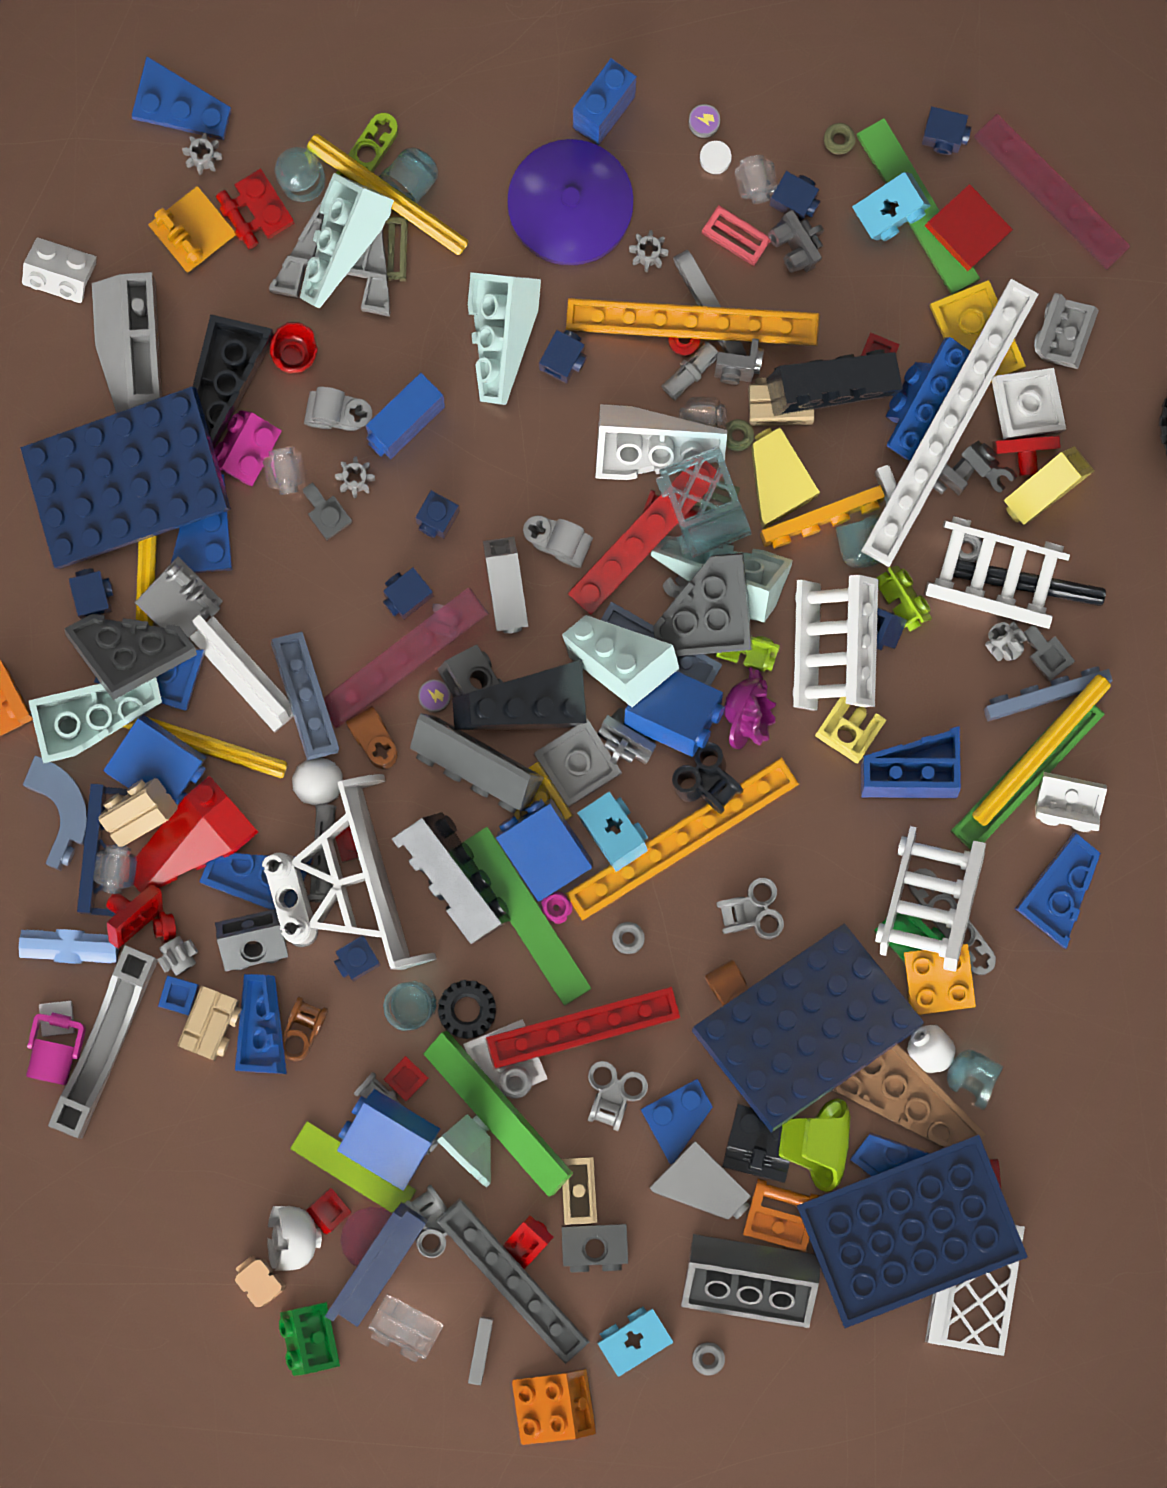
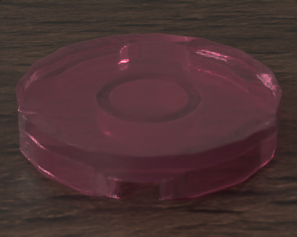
[341,1207,392,1267]

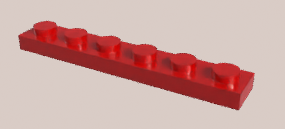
[568,453,722,615]
[485,987,680,1069]

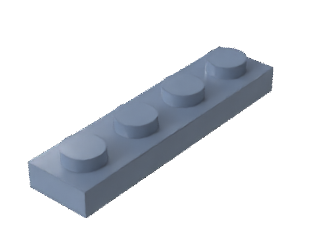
[601,602,722,686]
[271,632,339,761]
[984,666,1113,722]

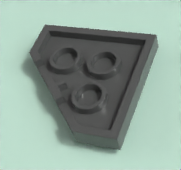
[653,553,753,656]
[64,614,197,700]

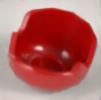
[269,322,318,374]

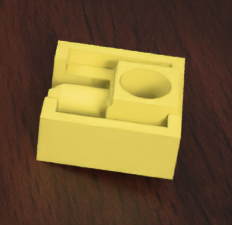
[815,697,886,764]

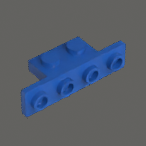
[885,337,970,461]

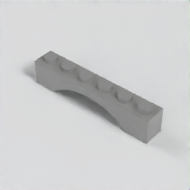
[48,945,158,1139]

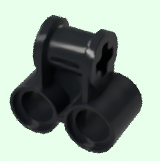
[672,742,744,814]

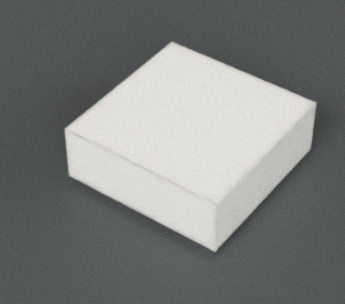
[875,465,897,503]
[39,1001,75,1037]

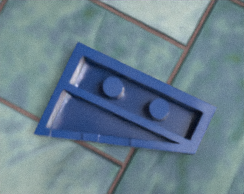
[861,726,961,798]

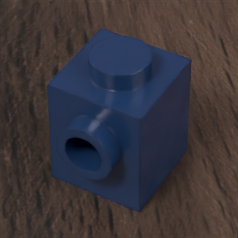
[921,106,971,155]
[769,171,821,223]
[539,330,587,384]
[415,490,460,539]
[383,567,434,620]
[69,568,114,619]
[876,607,907,651]
[334,935,381,981]

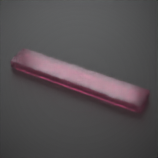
[974,114,1130,270]
[324,588,489,728]

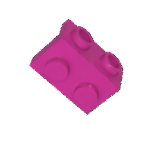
[214,410,282,486]

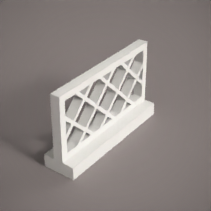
[190,615,294,733]
[925,1225,1025,1356]

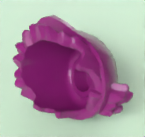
[724,667,776,749]

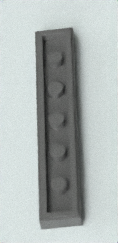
[436,1198,589,1364]

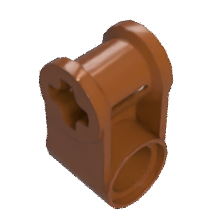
[345,706,398,769]
[704,960,749,1006]
[282,997,328,1061]

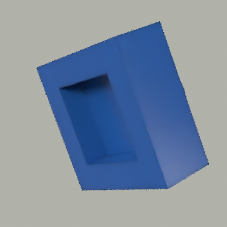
[158,975,199,1016]

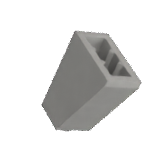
[483,536,528,633]
[649,1142,751,1220]

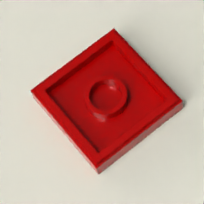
[925,184,1013,271]

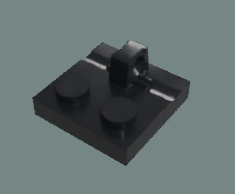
[722,1104,790,1183]

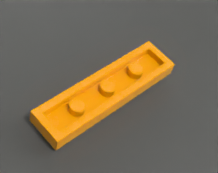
[760,485,885,549]

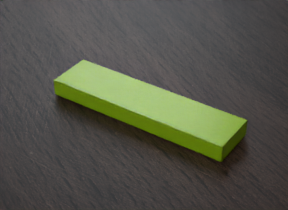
[290,1121,417,1213]

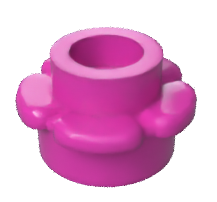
[541,892,572,924]

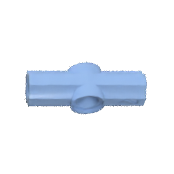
[19,929,119,964]

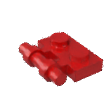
[215,168,295,249]

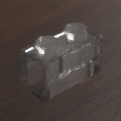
[368,1293,444,1362]

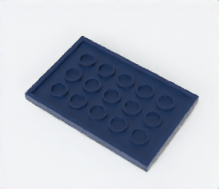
[20,387,231,569]
[692,923,924,1132]
[797,1135,1028,1328]

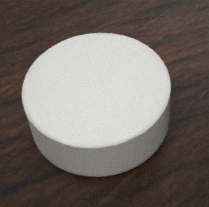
[700,141,732,174]

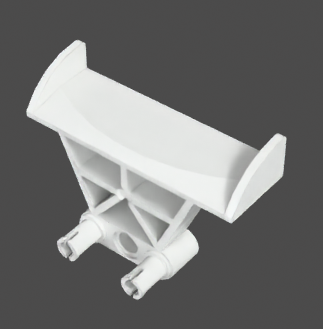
[262,774,437,970]

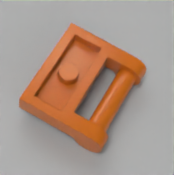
[742,1178,820,1252]

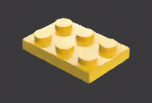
[930,280,1026,383]

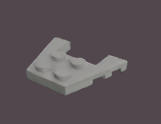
[269,205,391,316]

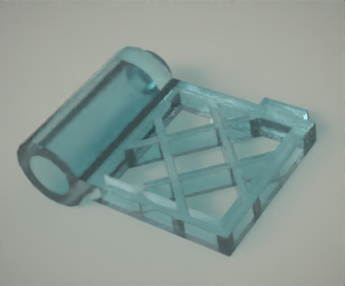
[655,446,752,558]

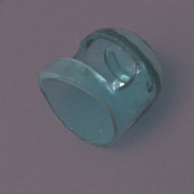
[274,147,326,202]
[379,147,438,203]
[835,514,880,569]
[383,981,437,1031]
[947,1049,1004,1110]

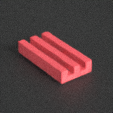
[701,205,771,267]

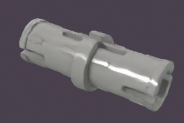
[661,342,718,400]

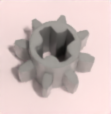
[182,133,223,175]
[629,230,669,272]
[335,457,375,498]
[985,622,1027,661]
[157,936,198,976]

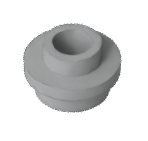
[958,533,982,562]
[612,922,645,954]
[499,1066,532,1098]
[692,1342,725,1375]

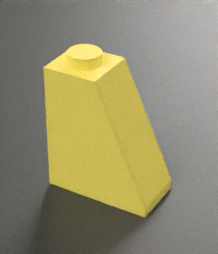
[751,428,820,530]
[1004,446,1094,525]

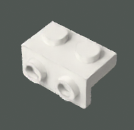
[22,237,97,303]
[1035,772,1107,832]

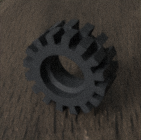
[438,980,496,1039]

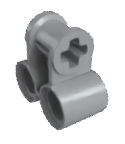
[304,387,372,431]
[523,515,593,568]
[716,878,784,940]
[587,1061,648,1131]
[404,1185,447,1258]

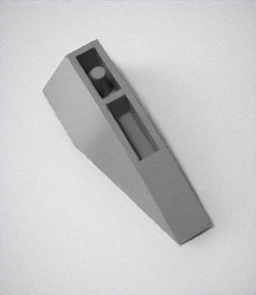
[92,272,162,413]

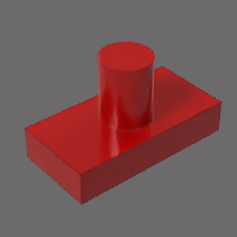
[992,436,1061,476]
[106,884,163,949]
[503,1215,554,1269]

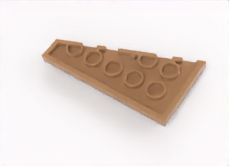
[832,1044,986,1148]

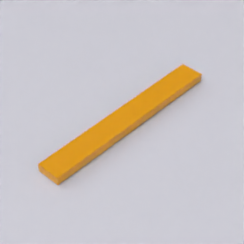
[566,298,820,346]
[565,757,799,921]

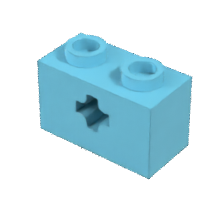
[852,172,931,241]
[578,791,648,872]
[597,1306,673,1377]

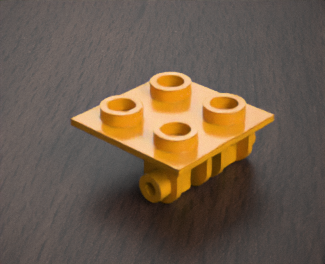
[148,186,236,273]
[904,943,976,1015]

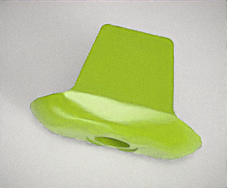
[779,1098,851,1192]

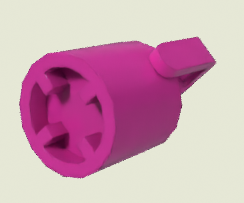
[26,1013,86,1085]

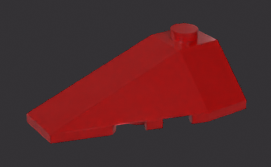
[123,775,258,893]

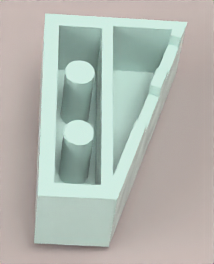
[562,615,679,707]

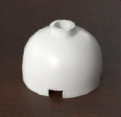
[267,1206,322,1271]

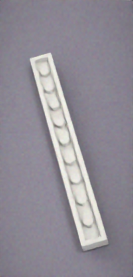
[861,279,1039,567]

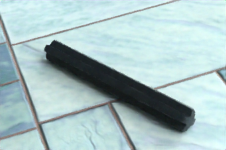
[953,559,1106,606]

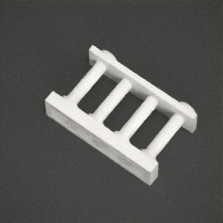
[924,516,1070,629]
[793,575,878,710]
[875,826,986,972]

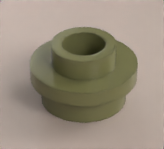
[824,123,855,155]
[724,419,754,451]

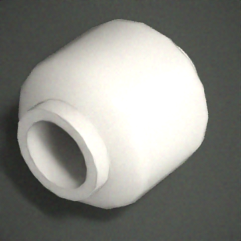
[907,1025,956,1073]

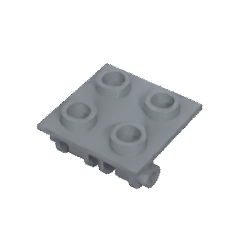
[135,557,223,638]

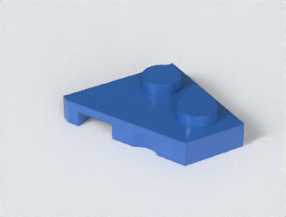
[640,1079,713,1164]

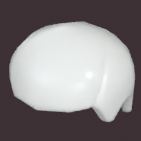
[292,757,343,805]

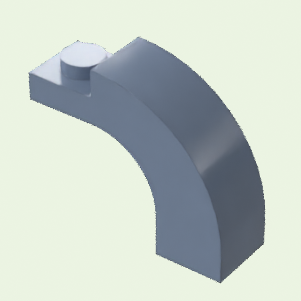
[23,755,88,871]

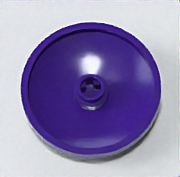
[508,139,633,265]

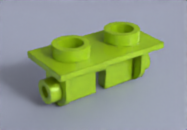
[876,565,932,632]
[716,636,780,672]

